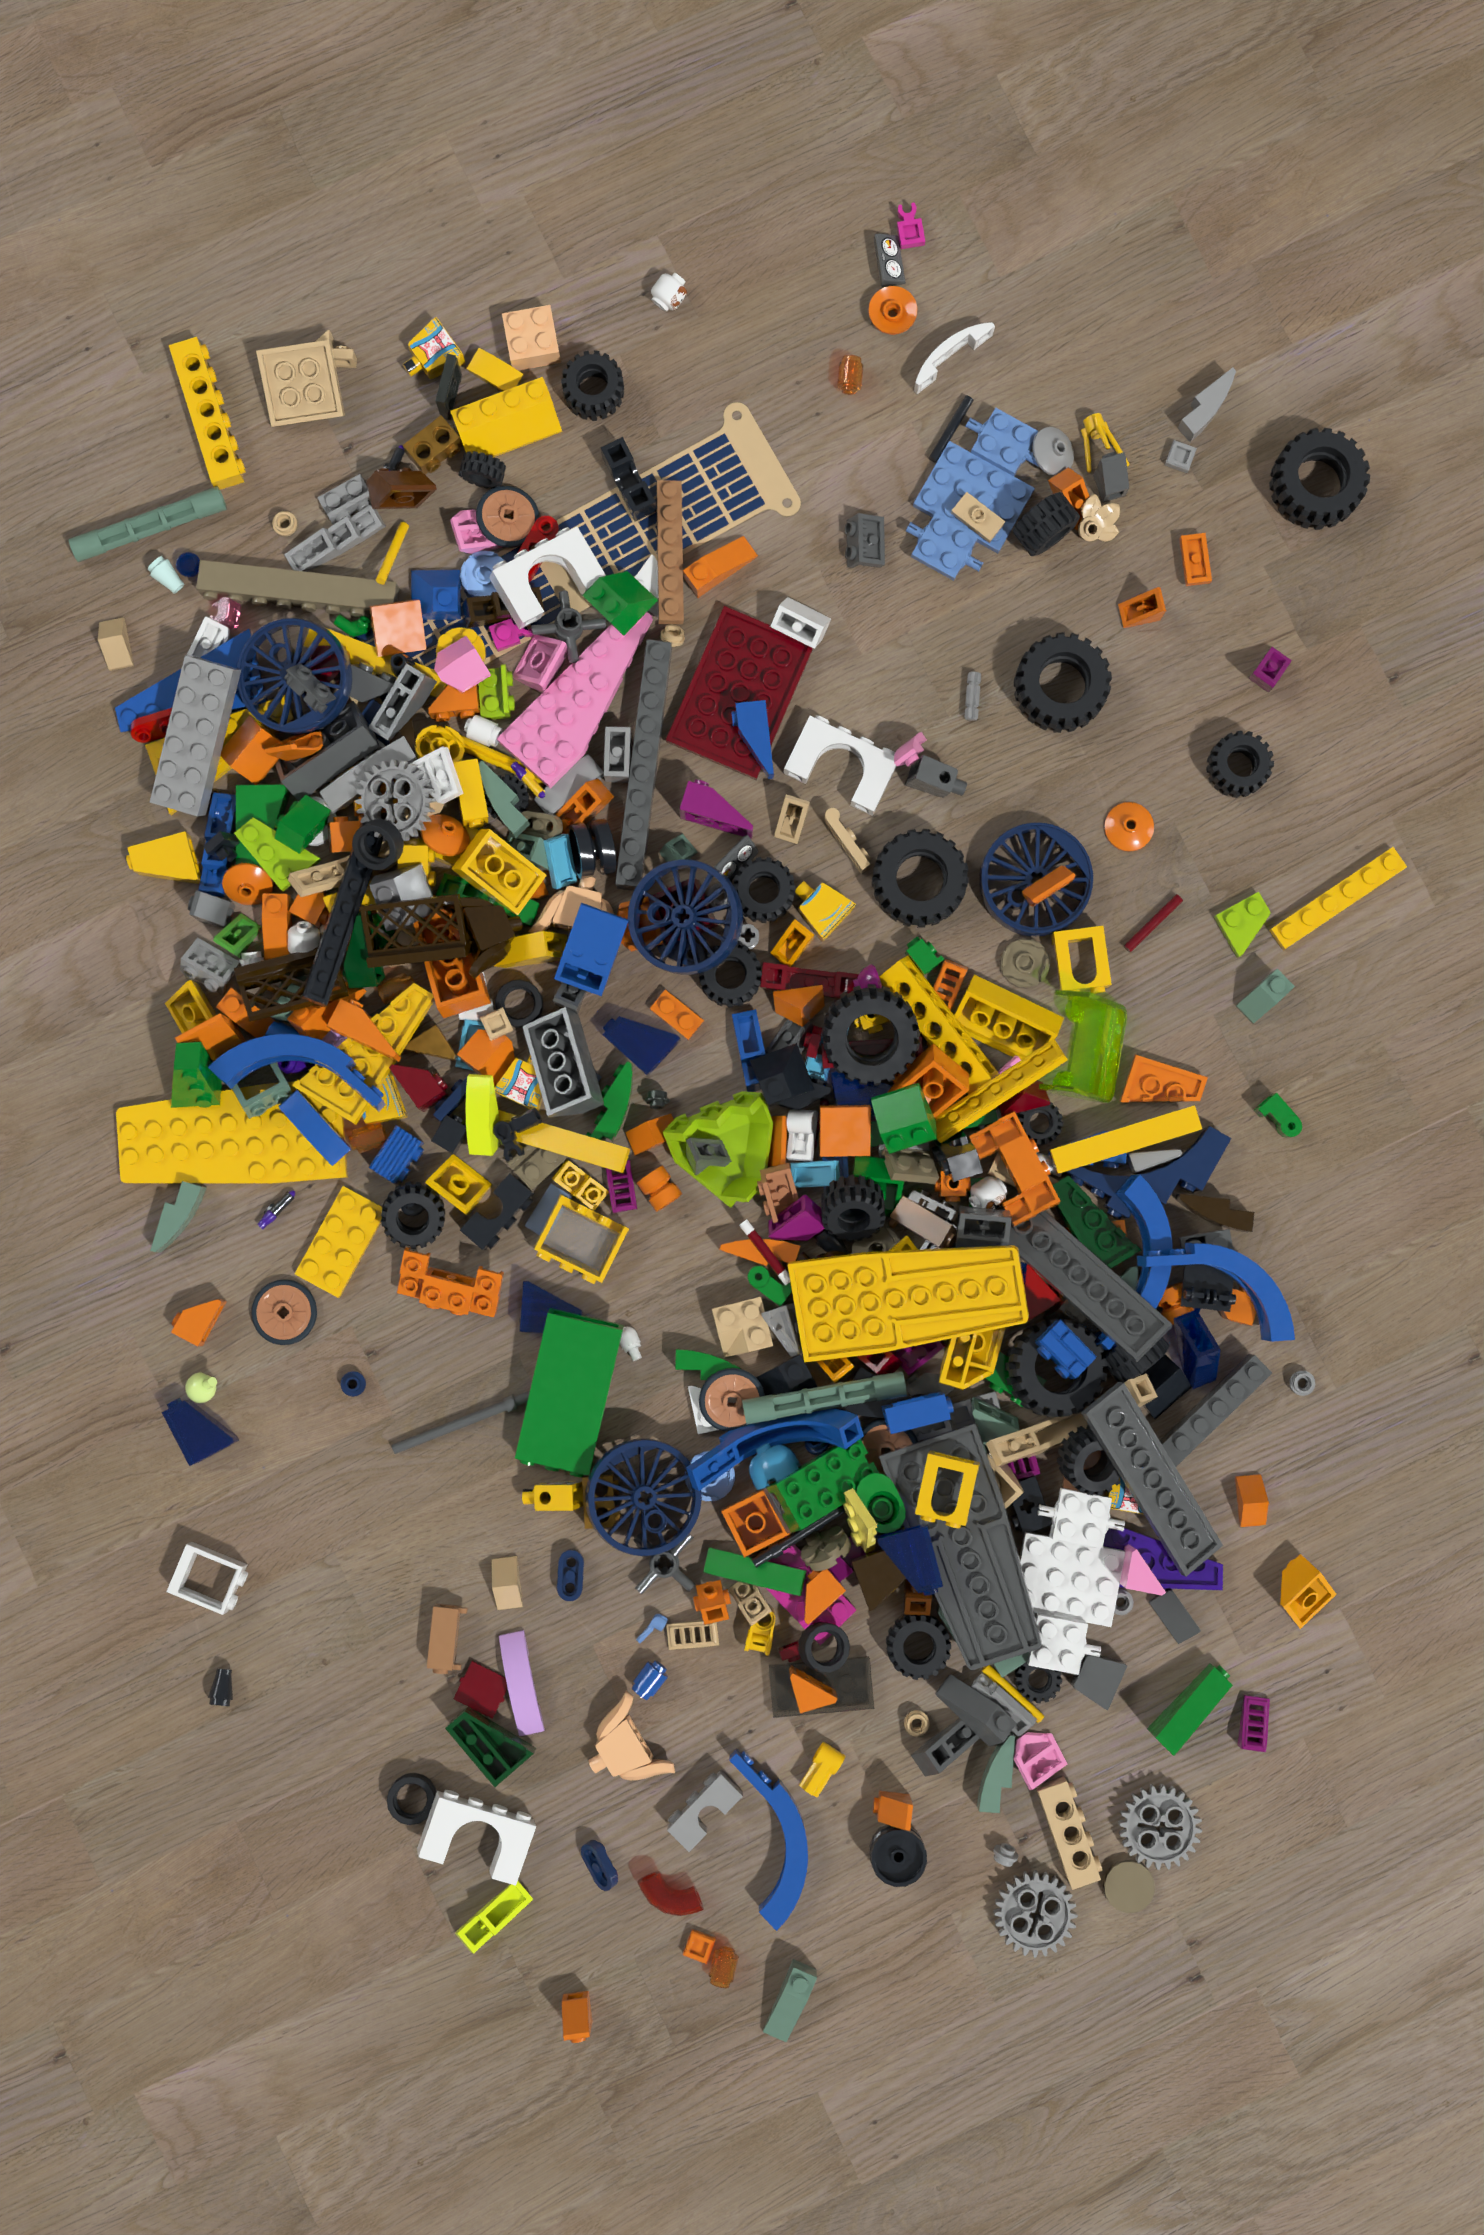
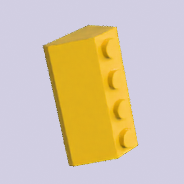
[451,377,562,457]
[954,974,1064,1060]

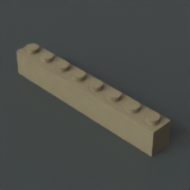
[196,560,400,617]

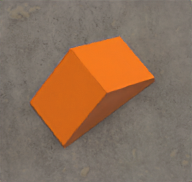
[1118,587,1166,628]
[773,985,825,1027]
[625,1113,674,1155]
[1235,1474,1269,1527]

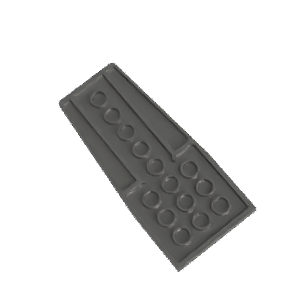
[879,1422,1042,1670]

